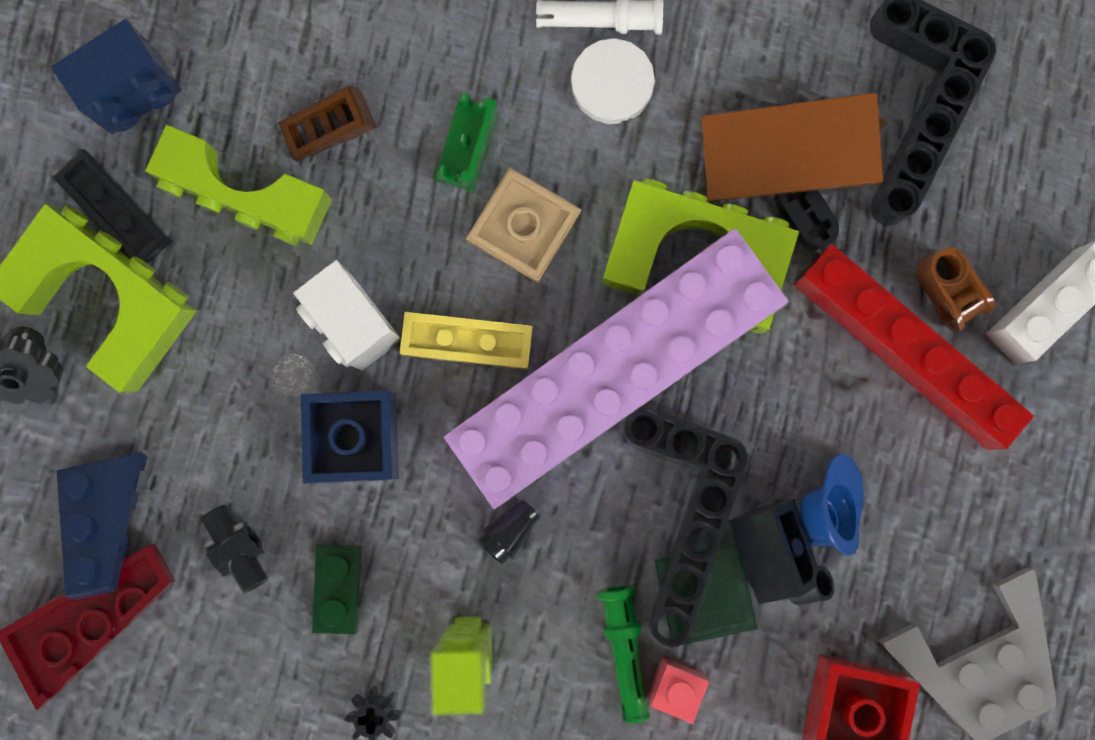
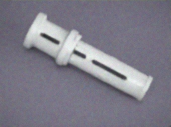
[536,0,664,35]

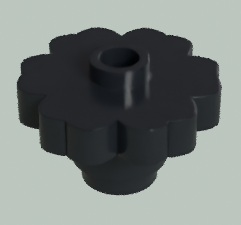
[0,327,64,404]

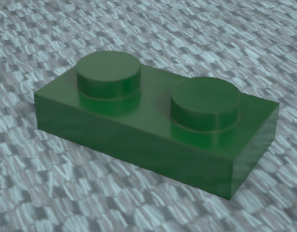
[312,544,362,635]

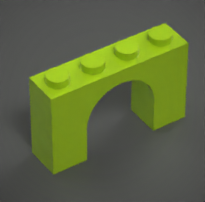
[601,179,799,334]
[0,204,197,393]

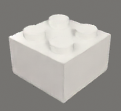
[293,260,401,371]

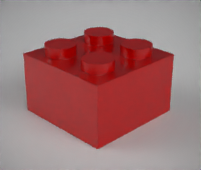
[802,654,920,740]

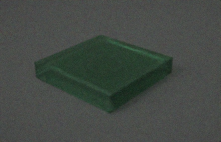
[654,543,758,645]

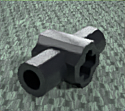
[201,504,269,594]

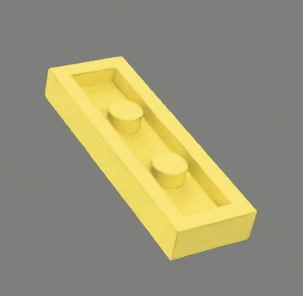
[400,312,533,370]

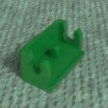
[434,93,498,193]

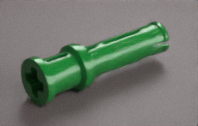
[597,585,650,723]

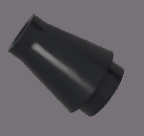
[477,500,541,565]

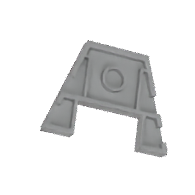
[878,567,1057,740]

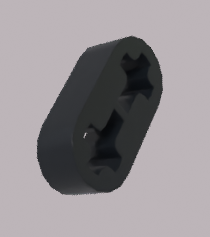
[774,190,839,251]

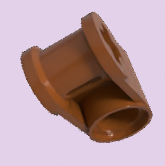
[916,248,995,333]

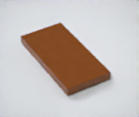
[701,92,884,202]

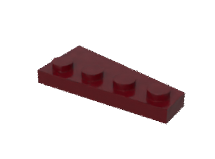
[0,544,175,710]

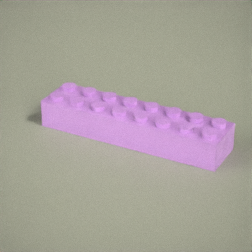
[444,228,789,509]

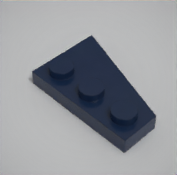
[57,452,148,600]

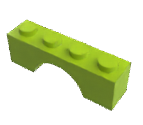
[145,125,332,246]
[431,616,492,715]

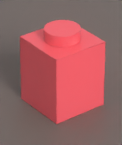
[646,655,709,724]

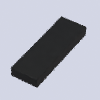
[52,148,173,264]

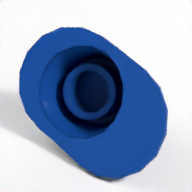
[801,454,864,556]

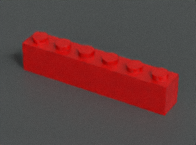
[793,244,1035,450]

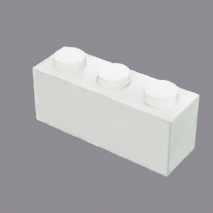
[985,241,1095,365]

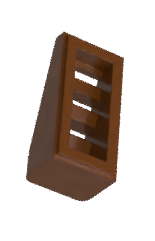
[278,85,377,162]

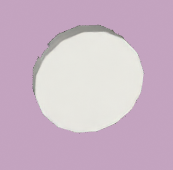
[571,38,655,124]

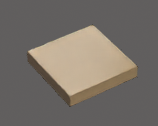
[466,167,582,284]

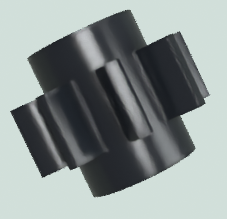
[344,686,402,740]

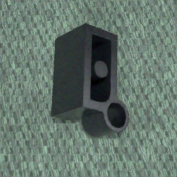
[729,499,834,605]

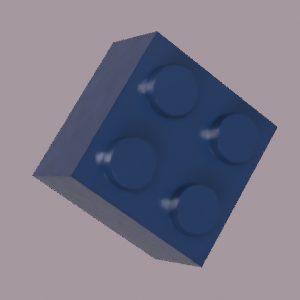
[50,19,182,135]
[300,390,399,484]

